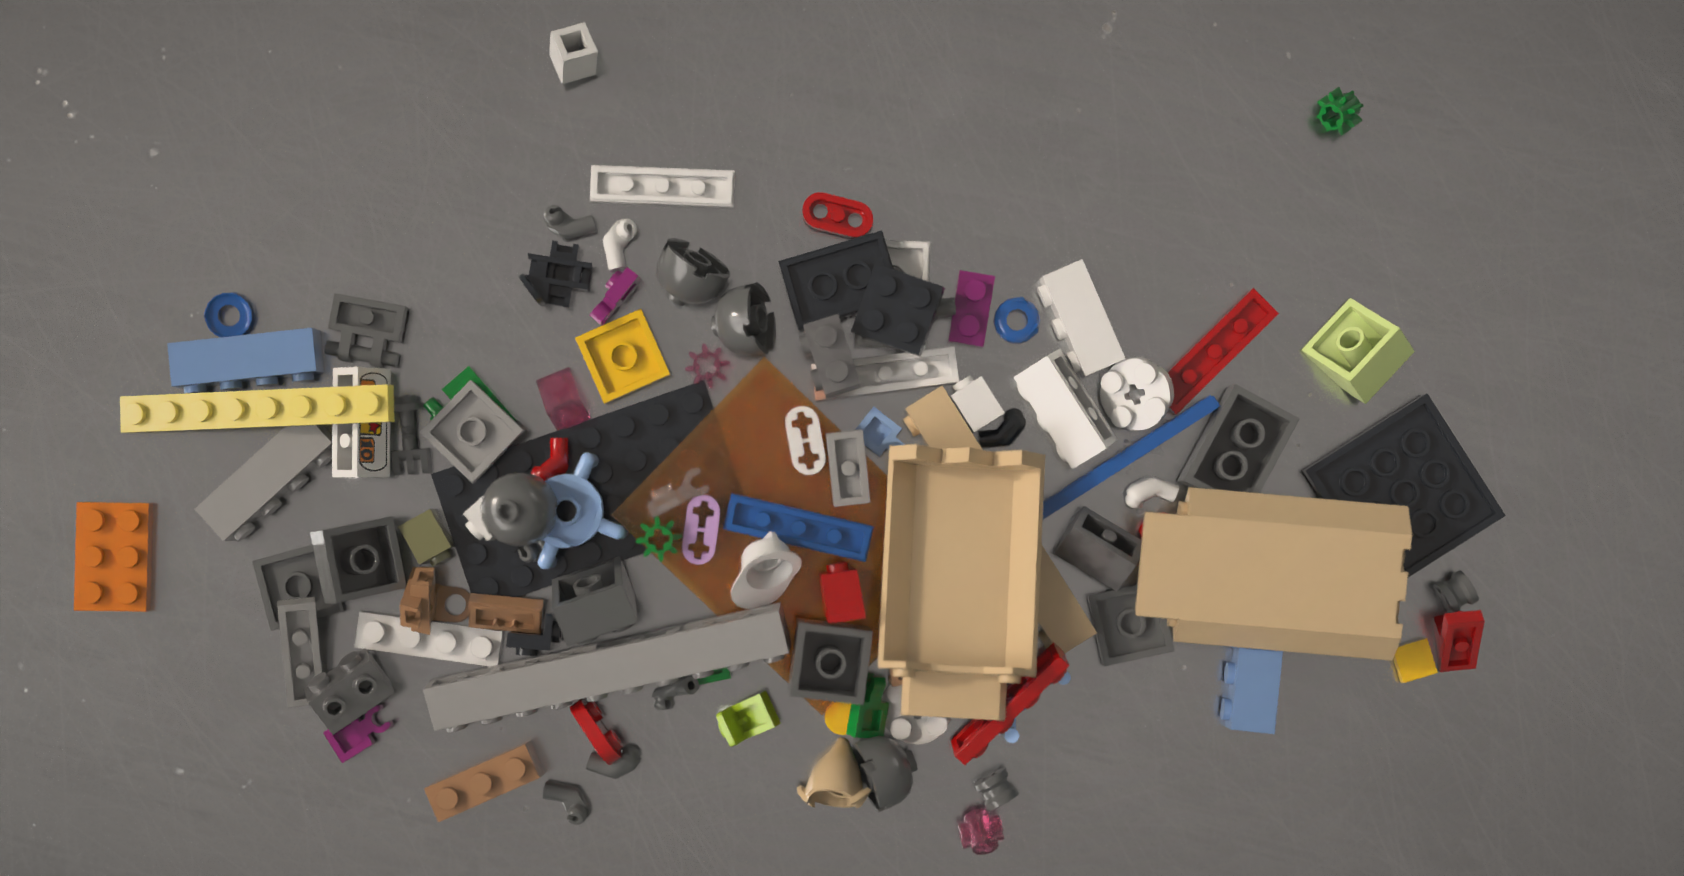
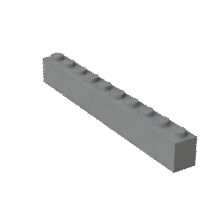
[423,602,792,732]

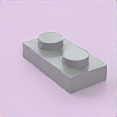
[825,429,871,507]

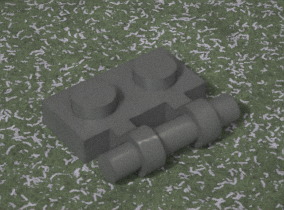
[325,293,408,368]

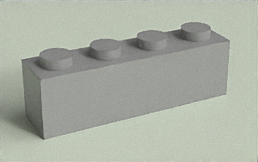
[195,425,332,542]

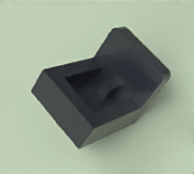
[506,612,562,656]

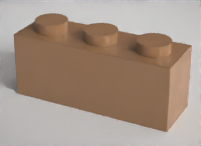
[424,740,545,823]

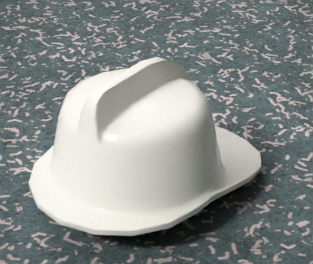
[731,532,802,609]

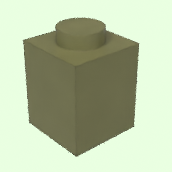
[398,509,456,567]

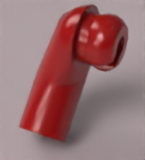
[531,438,568,481]

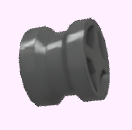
[1433,570,1479,613]
[974,768,1019,811]

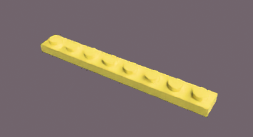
[120,384,395,433]

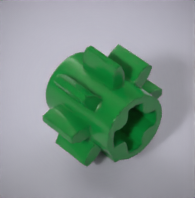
[1317,87,1364,135]
[636,515,682,562]

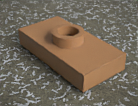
[468,593,544,634]

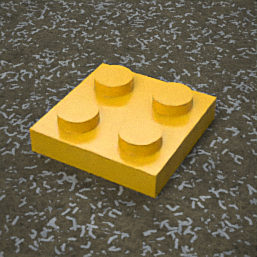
[575,309,671,404]

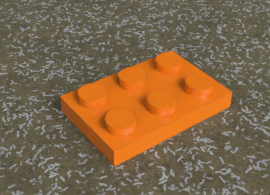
[74,502,153,612]

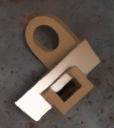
[400,567,470,635]

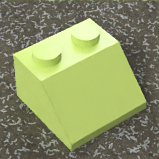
[1302,298,1415,404]

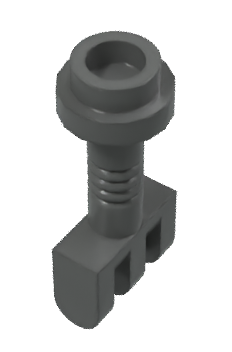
[391,395,431,476]

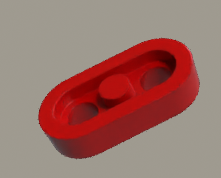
[802,192,873,239]
[569,698,624,766]

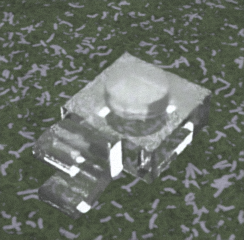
[646,467,710,518]

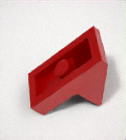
[1433,610,1485,672]

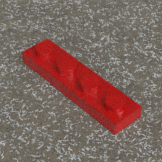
[1167,288,1279,415]
[951,642,1070,765]

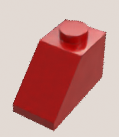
[818,562,866,623]

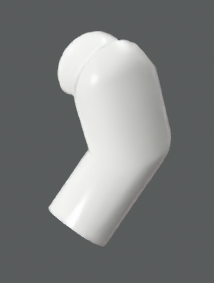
[603,219,637,271]
[1125,475,1179,509]

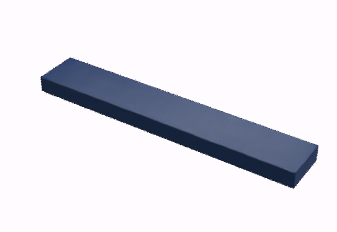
[1043,395,1220,519]

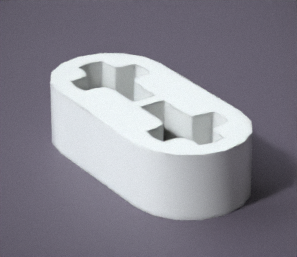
[785,406,825,475]

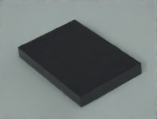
[778,230,893,331]

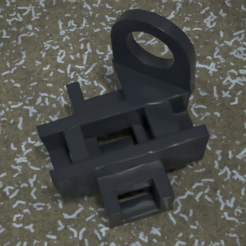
[518,240,592,308]

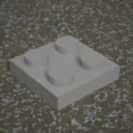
[420,380,524,483]

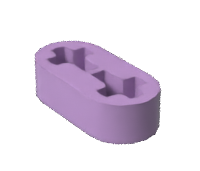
[682,494,720,565]

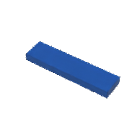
[723,493,874,562]

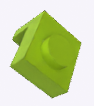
[716,690,781,747]

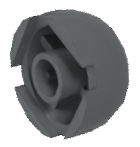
[656,238,730,306]
[711,282,776,356]
[481,473,557,546]
[853,736,918,813]

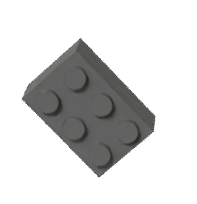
[1177,384,1300,493]

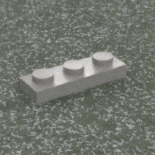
[277,597,322,708]

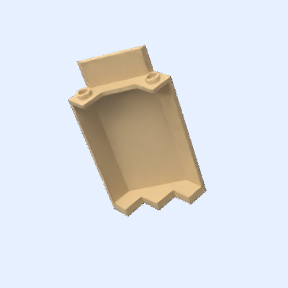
[878,444,1045,721]
[1135,487,1412,661]

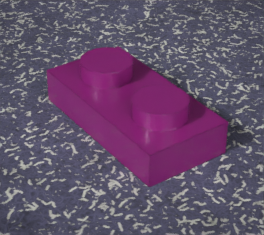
[948,270,995,348]

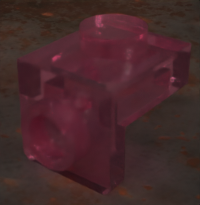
[536,367,590,431]

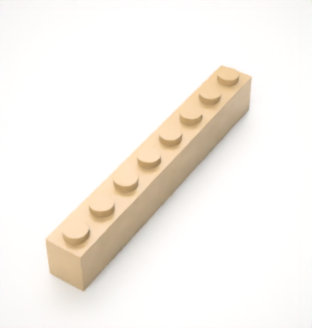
[903,386,1097,653]

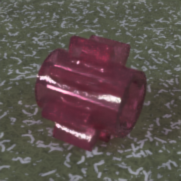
[685,344,731,389]
[958,809,1004,855]

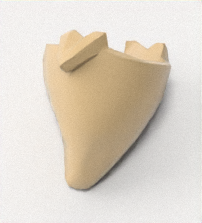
[797,738,872,809]

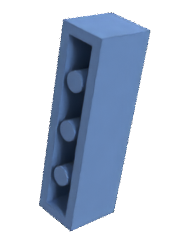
[167,328,325,394]
[1220,646,1283,734]

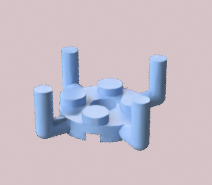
[538,452,628,569]

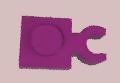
[589,267,642,325]
[323,704,394,763]

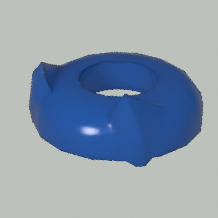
[204,292,252,337]
[994,296,1040,344]

